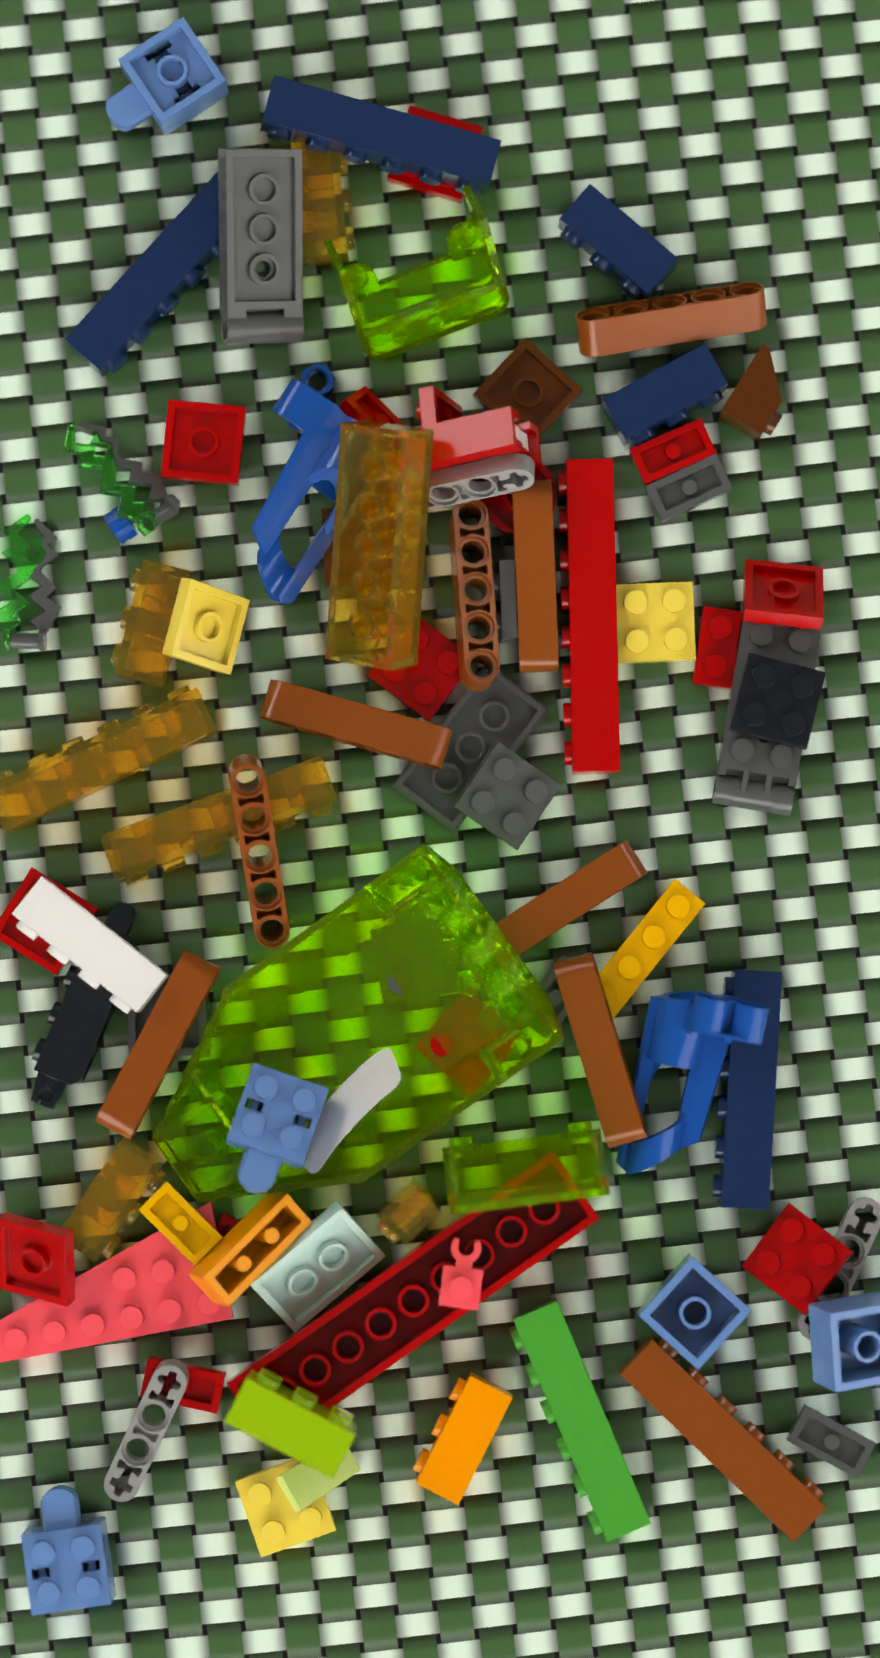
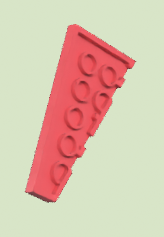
[0,1201,234,1363]

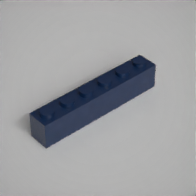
[260,75,501,196]
[65,172,219,378]
[712,969,782,1210]

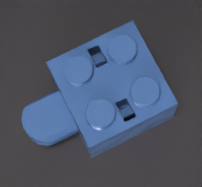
[106,17,229,136]
[226,1063,329,1194]
[21,1485,116,1616]

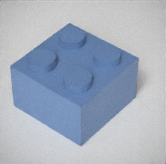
[636,1253,752,1370]
[808,1291,880,1393]

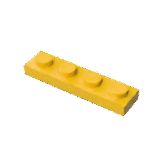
[599,879,706,1019]

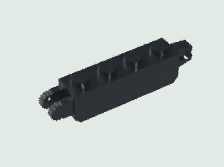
[31,901,139,1109]

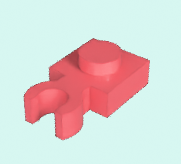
[438,1237,484,1310]

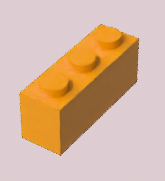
[187,1190,312,1307]
[412,1372,513,1505]

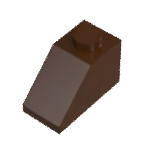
[719,344,782,441]

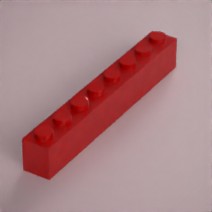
[558,458,620,775]

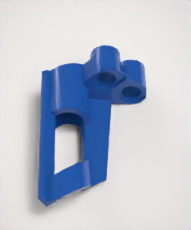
[251,378,384,604]
[616,990,769,1175]

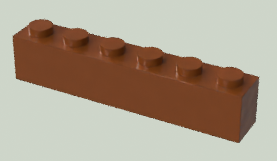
[618,1336,827,1542]

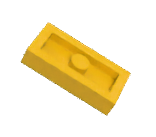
[139,1181,223,1266]

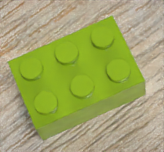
[224,1367,358,1479]

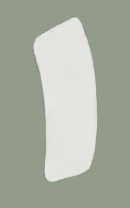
[303,1048,401,1174]

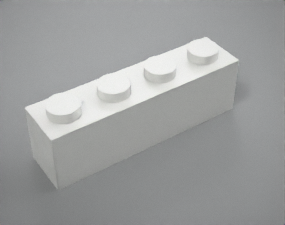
[12,876,170,1014]

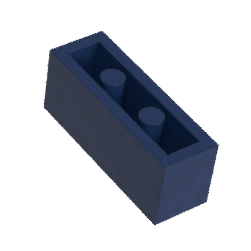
[558,184,679,300]
[601,343,728,447]

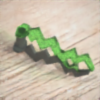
[64,423,180,536]
[0,514,62,651]

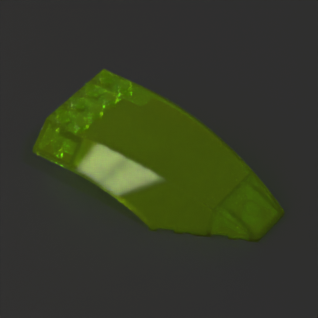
[152,843,564,1203]

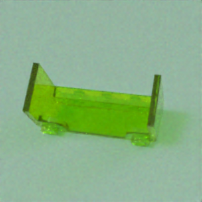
[323,185,509,360]
[442,1121,610,1214]

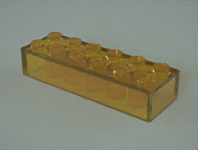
[325,420,434,671]

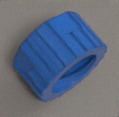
[300,363,335,398]
[104,505,138,543]

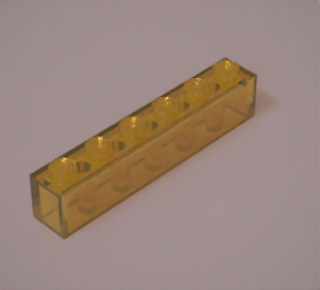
[0,685,220,834]
[100,755,339,886]

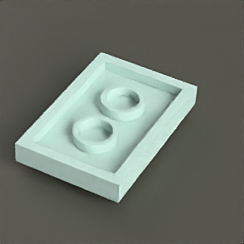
[250,1201,386,1332]

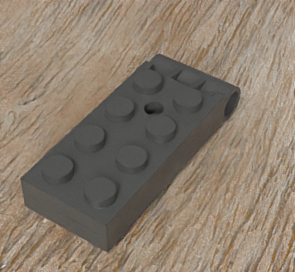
[218,148,304,344]
[712,616,822,816]

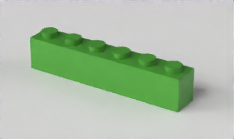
[509,1298,651,1542]

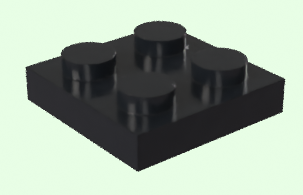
[729,653,826,750]

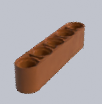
[575,282,767,357]
[512,479,559,673]
[448,499,500,692]
[259,679,453,770]
[228,754,290,948]
[465,840,648,976]
[95,950,221,1140]
[553,952,647,1148]

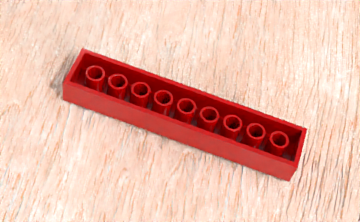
[227,1151,600,1450]

